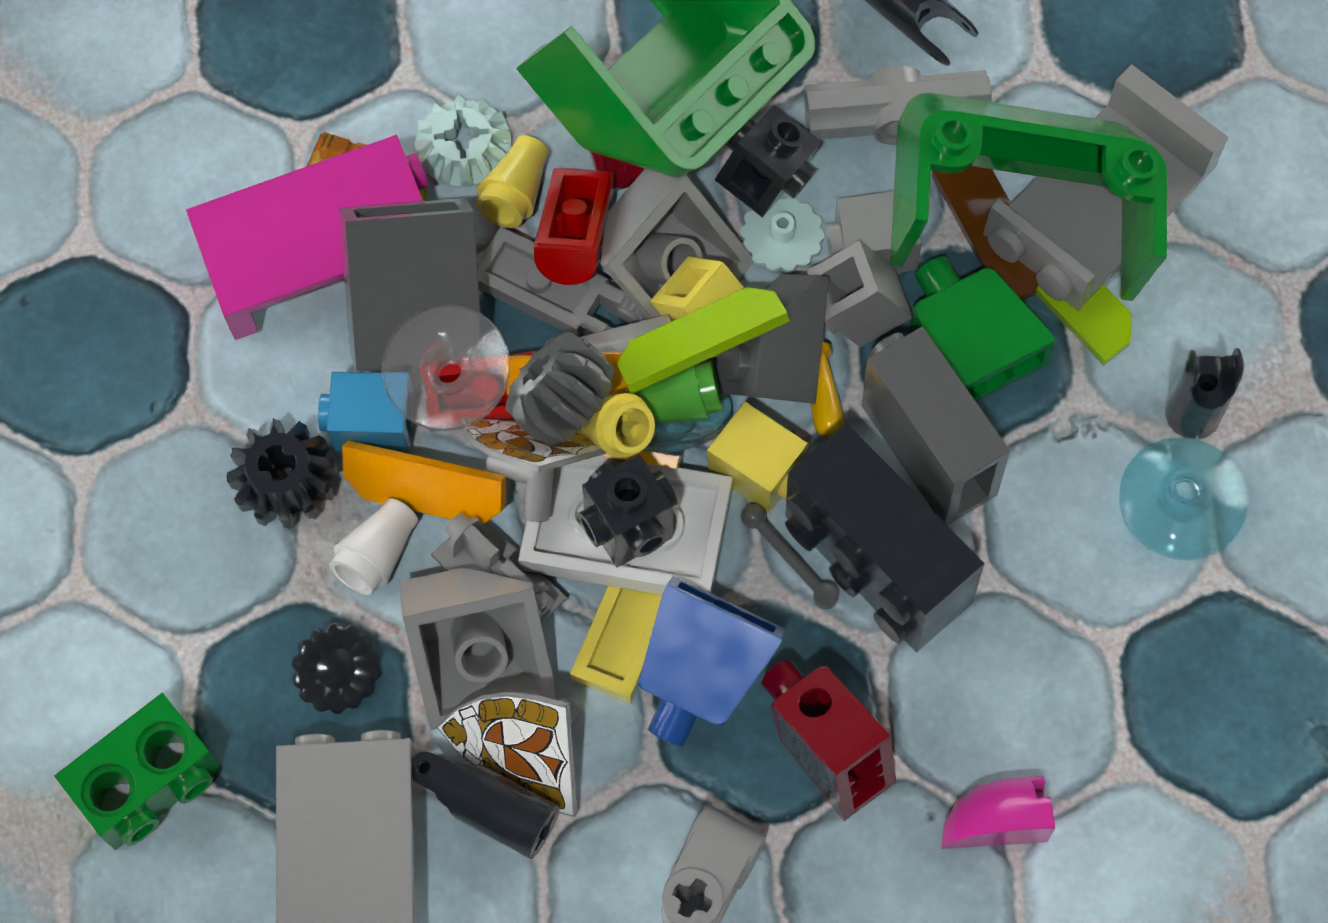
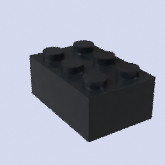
[785,423,985,653]

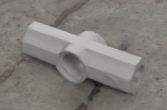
[804,65,992,145]

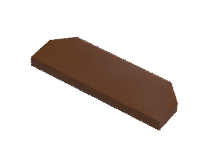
[932,166,1039,301]

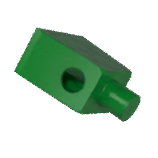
[910,256,1056,402]

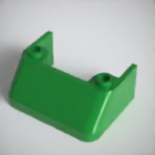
[890,93,1167,301]

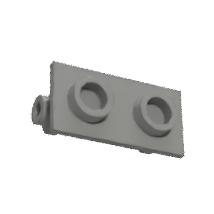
[431,513,567,623]

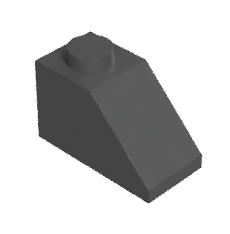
[717,274,829,404]

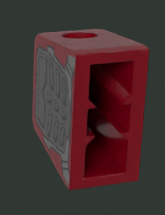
[761,659,896,821]

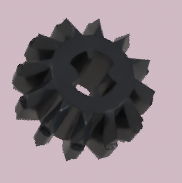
[226,418,337,530]

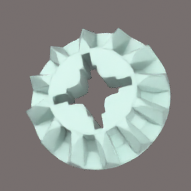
[414,94,512,187]

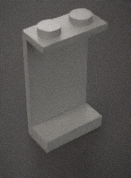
[983,64,1228,311]
[276,730,417,923]

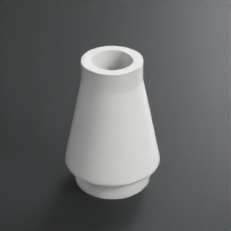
[329,498,418,595]

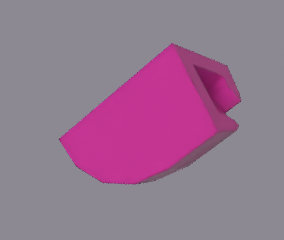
[941,776,1055,849]

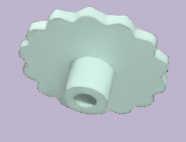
[740,196,825,274]

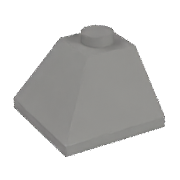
[600,169,753,319]
[399,568,558,730]

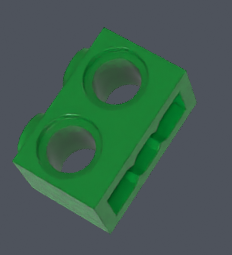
[54,692,222,851]

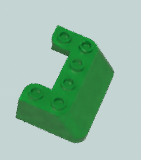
[516,0,815,177]

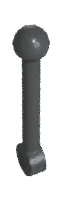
[741,504,839,610]

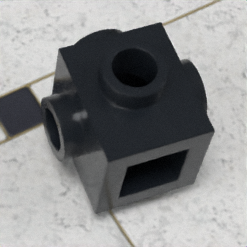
[714,105,822,218]
[578,454,678,568]

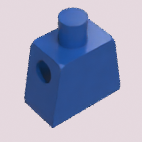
[638,576,786,746]

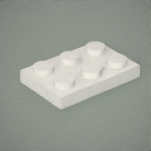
[518,456,733,595]

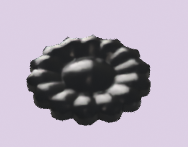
[291,623,380,714]

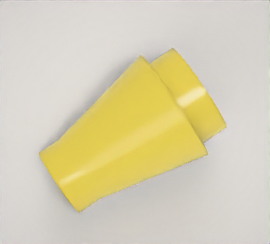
[476,135,549,228]
[576,393,655,458]

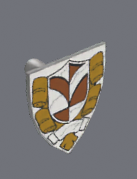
[461,418,607,522]
[437,692,579,817]

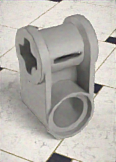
[661,805,767,923]

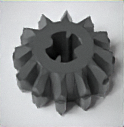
[505,331,615,446]

